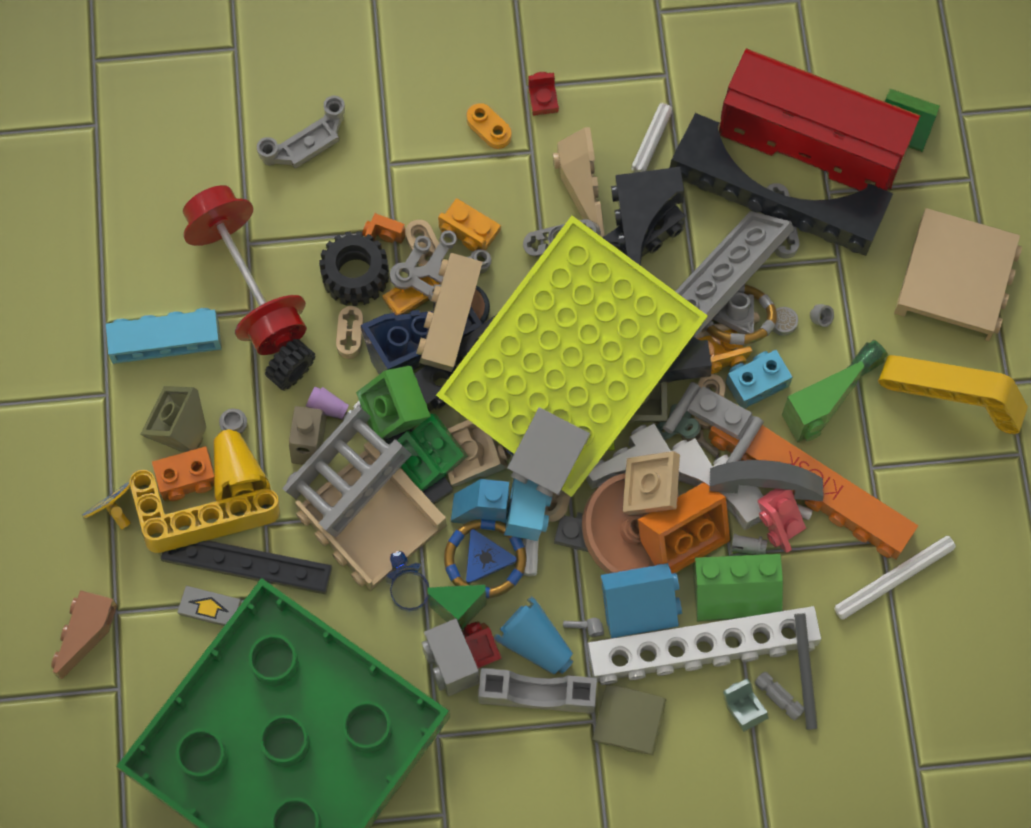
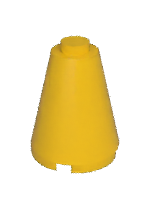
[214,429,271,501]

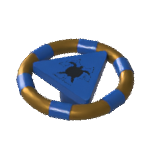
[444,519,527,599]

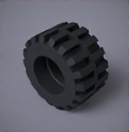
[319,231,389,306]

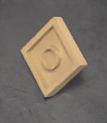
[623,451,680,515]

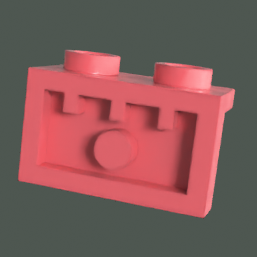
[757,488,806,553]

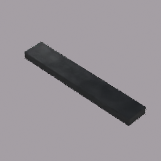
[161,540,332,595]

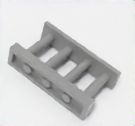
[282,406,412,537]

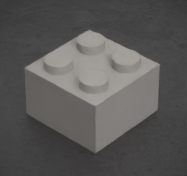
[421,619,480,696]

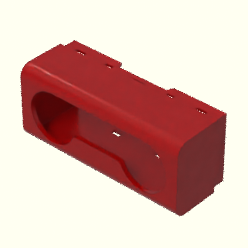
[719,48,920,191]

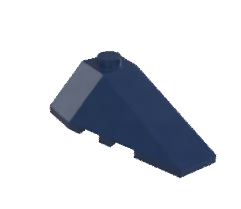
[360,307,483,374]

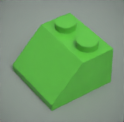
[356,366,431,440]

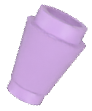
[306,387,349,420]

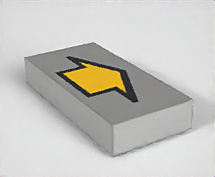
[178,586,241,626]

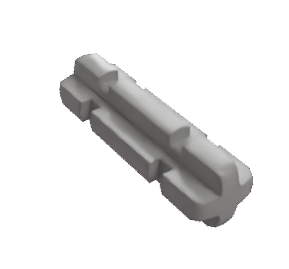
[755,672,804,720]

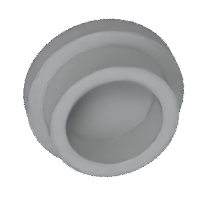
[219,409,247,434]

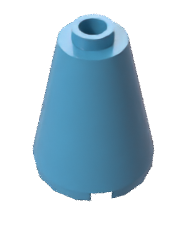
[493,596,573,674]

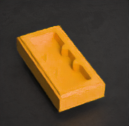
[382,277,440,315]

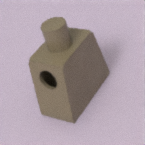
[289,406,327,465]

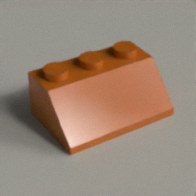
[638,482,730,574]

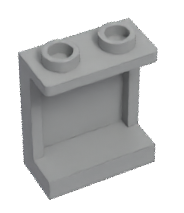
[508,407,591,497]

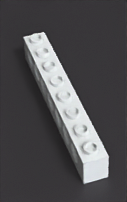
[588,606,821,685]

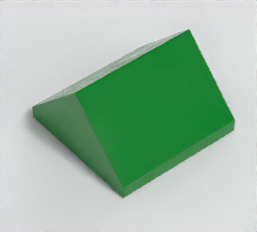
[885,88,940,152]
[428,585,486,631]

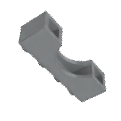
[478,668,597,714]

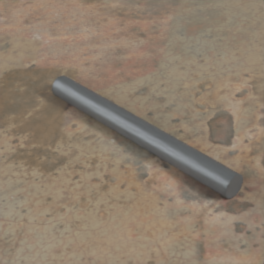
[794,613,818,730]

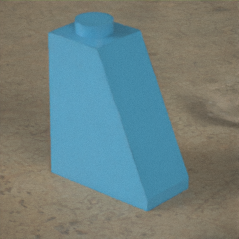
[451,479,509,524]

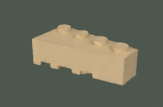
[416,253,483,372]

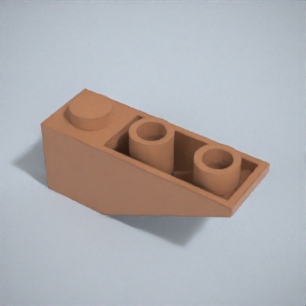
[51,590,117,679]

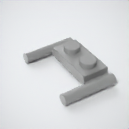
[663,382,764,463]

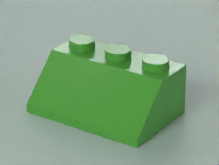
[693,554,783,621]

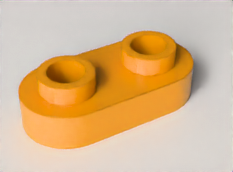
[467,103,511,149]

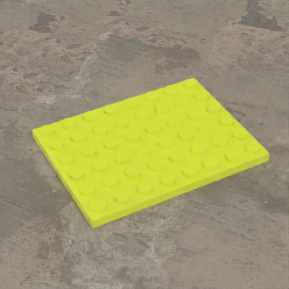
[436,216,708,497]

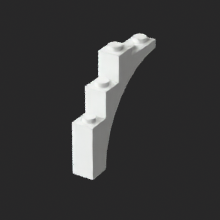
[586,424,763,530]

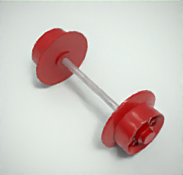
[183,185,307,355]

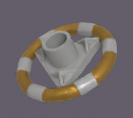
[704,284,777,345]

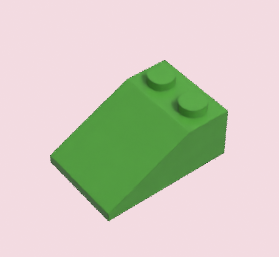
[782,361,864,443]

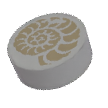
[773,307,798,336]

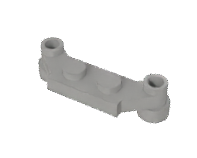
[257,96,345,169]

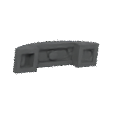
[709,460,823,501]

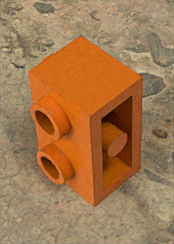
[152,446,214,501]

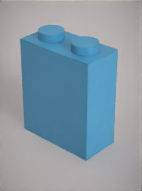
[600,563,682,638]

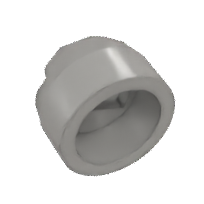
[810,304,834,327]

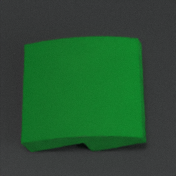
[397,413,468,492]

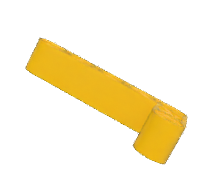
[878,355,1028,434]
[130,470,280,553]

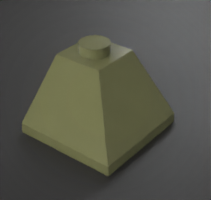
[141,386,206,452]

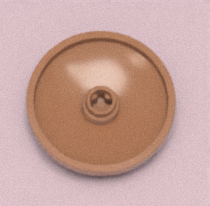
[582,473,679,574]

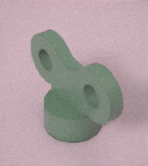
[656,404,700,440]

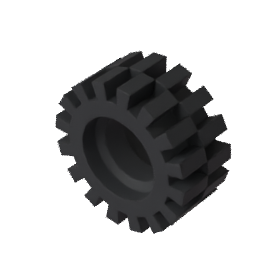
[265,339,316,391]

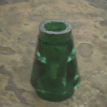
[847,339,888,378]

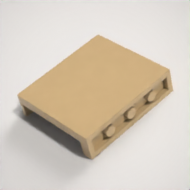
[894,208,1022,341]
[295,441,447,591]

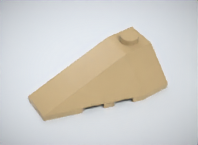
[553,127,605,238]

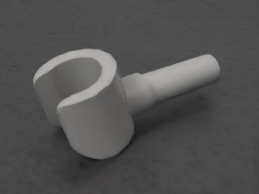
[563,618,604,637]

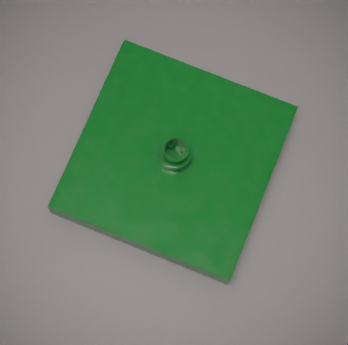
[116,578,450,828]

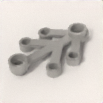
[389,231,491,303]

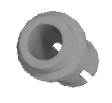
[731,534,768,555]

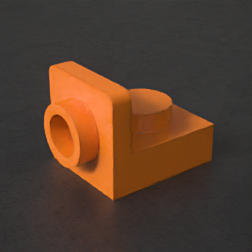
[363,213,406,244]

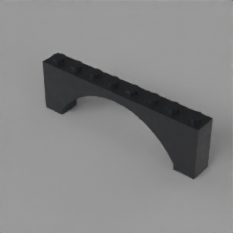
[669,113,893,256]
[611,167,712,383]

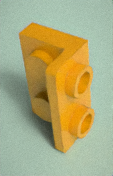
[438,198,501,251]
[698,329,753,374]

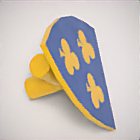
[82,482,131,530]

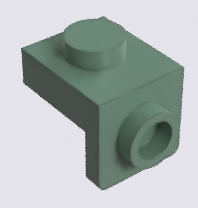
[723,679,769,732]

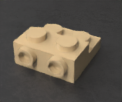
[448,420,510,487]

